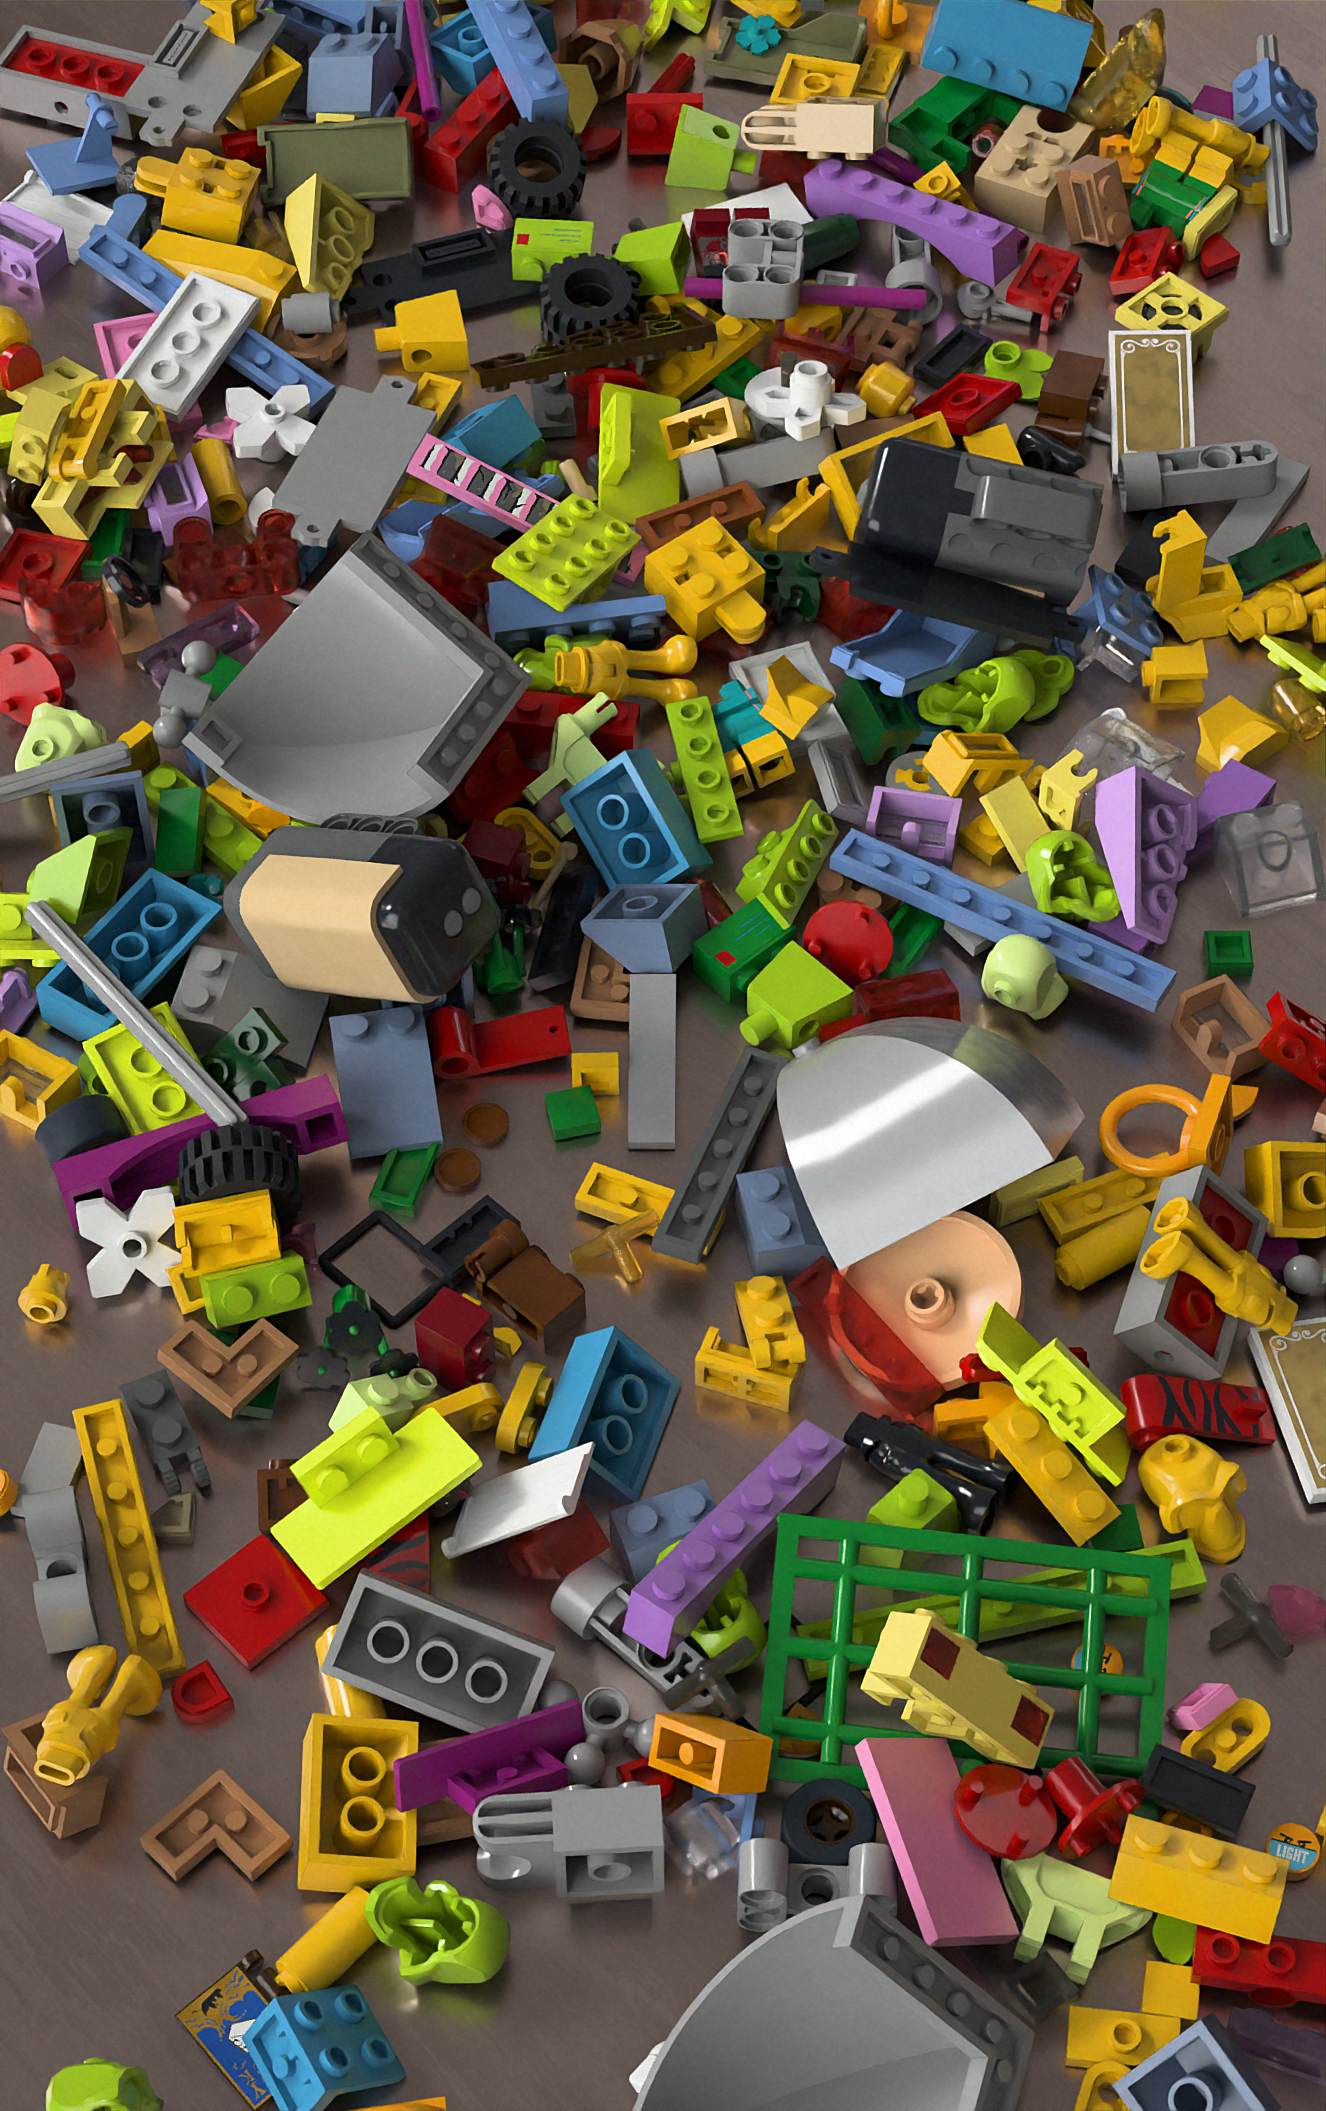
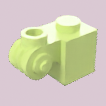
[328,1368,441,1434]

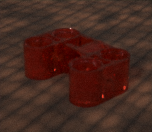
[173,508,302,603]

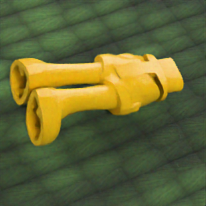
[1130,96,1269,169]
[1224,554,1326,643]
[555,635,698,710]
[1140,1197,1298,1336]
[34,1644,163,1786]

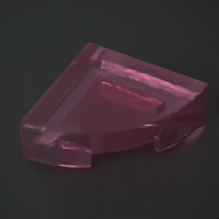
[280,1223,319,1264]
[1267,1584,1326,1639]

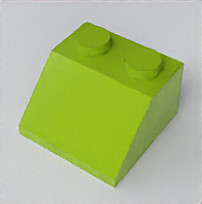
[27,826,133,925]

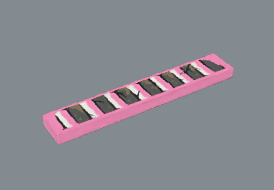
[406,433,650,589]

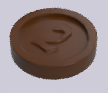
[462,1103,509,1146]
[434,1148,482,1192]

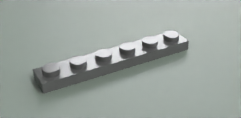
[651,1046,790,1265]

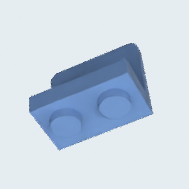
[1232,57,1319,152]

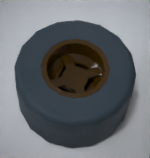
[35,1094,130,1173]
[780,1778,877,1866]

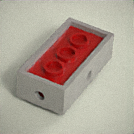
[0,24,152,140]
[1113,1164,1269,1381]

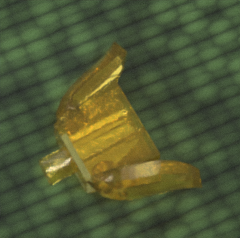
[1065,8,1167,131]

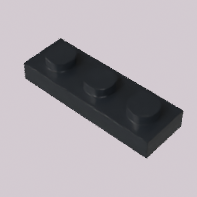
[527,865,600,992]

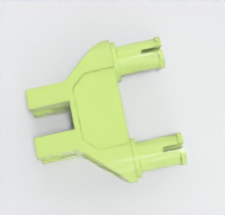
[521,692,674,839]
[1000,1820,1153,1985]

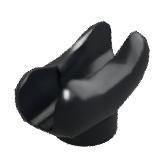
[1016,425,1088,479]

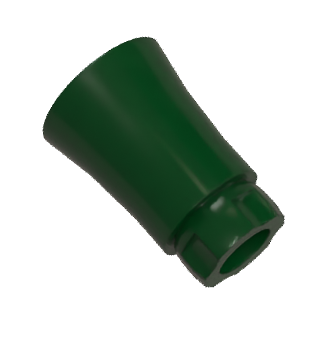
[800,213,861,275]

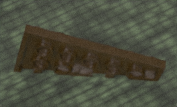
[469,302,718,392]

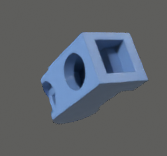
[89,194,150,250]

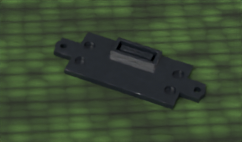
[339,227,542,328]
[809,541,1088,650]

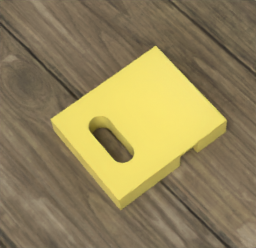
[6,356,100,405]

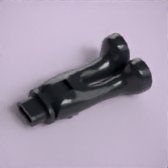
[843,1411,1022,1537]

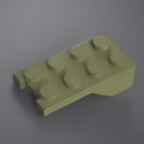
[704,11,868,86]
[257,117,415,206]

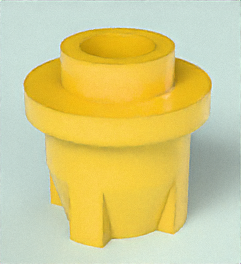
[18,1264,71,1323]

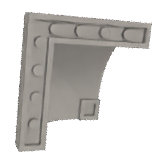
[182,529,534,825]
[776,1017,1085,1271]
[633,1894,1036,2111]

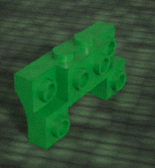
[888,75,1040,178]

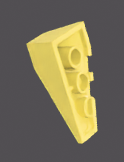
[284,173,375,303]

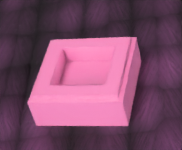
[1166,1683,1239,1730]

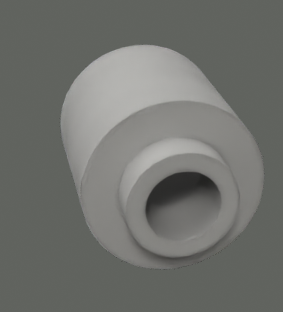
[282,292,341,335]

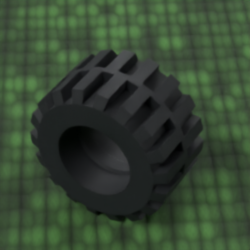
[488,116,588,221]
[540,253,640,345]
[177,1124,302,1231]

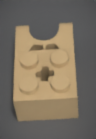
[741,96,886,160]
[973,105,1096,234]

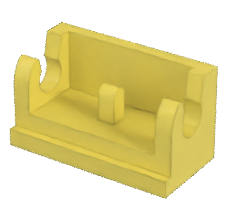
[1038,749,1098,838]

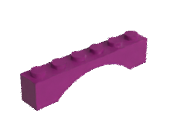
[52,1074,350,1231]

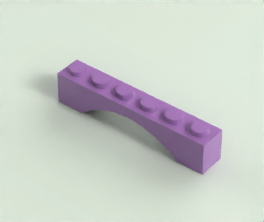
[804,158,1018,287]
[1087,758,1277,960]
[623,1419,847,1659]

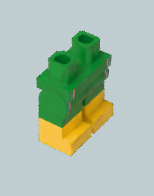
[1129,128,1234,242]

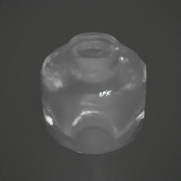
[663,1797,740,1882]

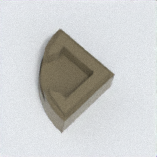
[150,1491,197,1544]

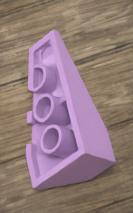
[1095,765,1197,945]

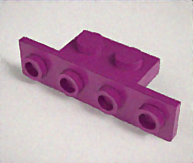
[393,1699,585,1816]

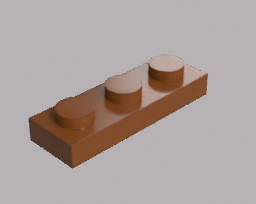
[635,481,766,553]

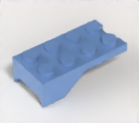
[377,467,565,576]
[485,580,667,658]
[829,609,998,697]

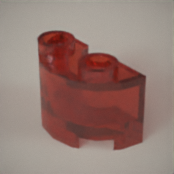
[816,577,898,643]
[18,578,109,646]

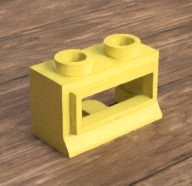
[7,386,72,486]

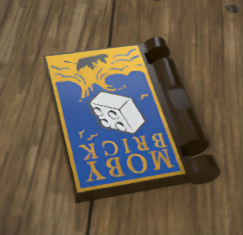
[174,1949,292,2111]

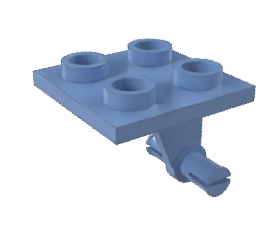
[26,92,125,196]
[1052,564,1164,659]

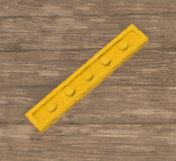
[72,1398,187,1680]

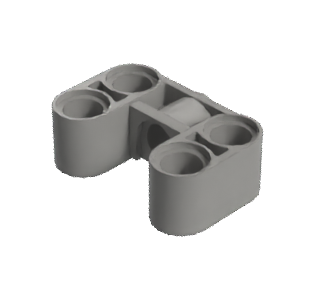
[722,218,804,320]
[22,1486,100,1655]
[737,1838,898,1932]

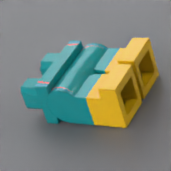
[696,679,796,800]

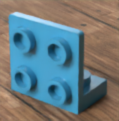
[241,1984,406,2111]

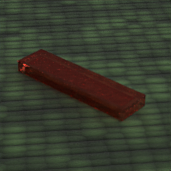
[786,1256,946,1424]

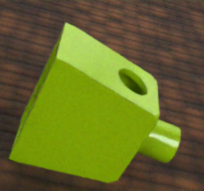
[665,104,758,191]
[605,221,693,296]
[740,940,854,1050]
[859,1468,960,1590]

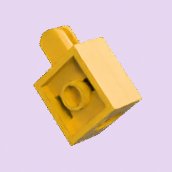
[769,53,889,127]
[134,147,261,246]
[644,516,766,644]

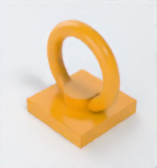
[856,0,934,65]
[1098,1073,1234,1178]

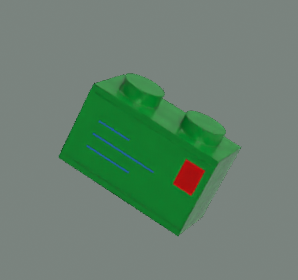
[692,897,797,1003]

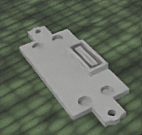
[125,0,287,147]
[272,374,437,548]

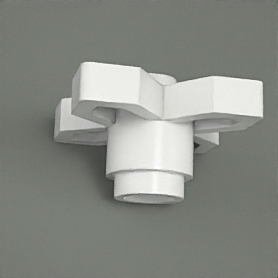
[754,360,866,441]
[225,385,316,462]
[76,1186,182,1298]

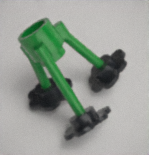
[472,876,543,994]
[296,1284,419,1390]

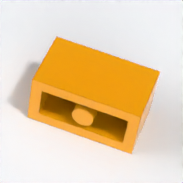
[648,1712,773,1795]

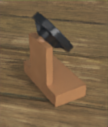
[101,555,165,666]

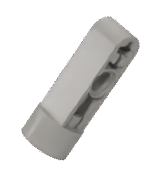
[885,223,942,325]
[678,426,837,500]
[1117,440,1278,512]
[551,1555,728,1717]

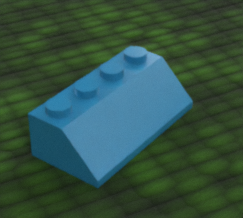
[921,0,1093,112]
[35,867,224,1041]

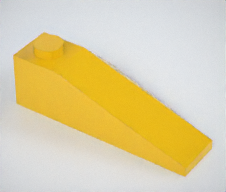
[141,229,298,337]
[1244,1141,1326,1239]

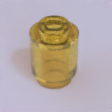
[1267,678,1326,742]

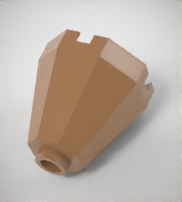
[558,19,645,105]

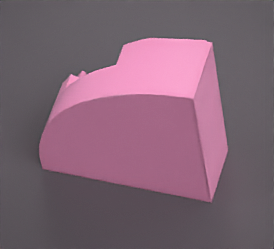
[472,184,515,231]
[193,416,241,454]

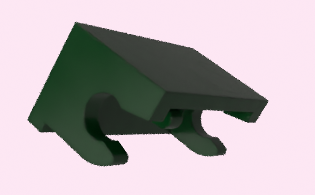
[1227,522,1323,597]
[833,676,922,765]

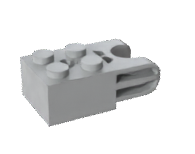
[473,1781,664,1898]

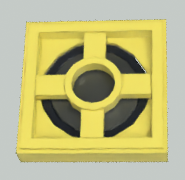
[1115,272,1229,365]

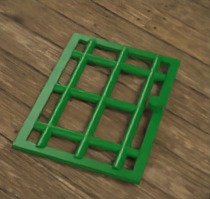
[758,1513,1173,1822]

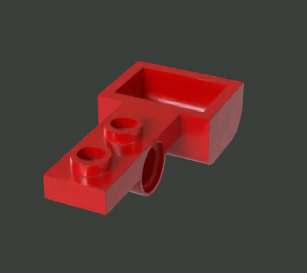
[1190,1924,1326,2040]

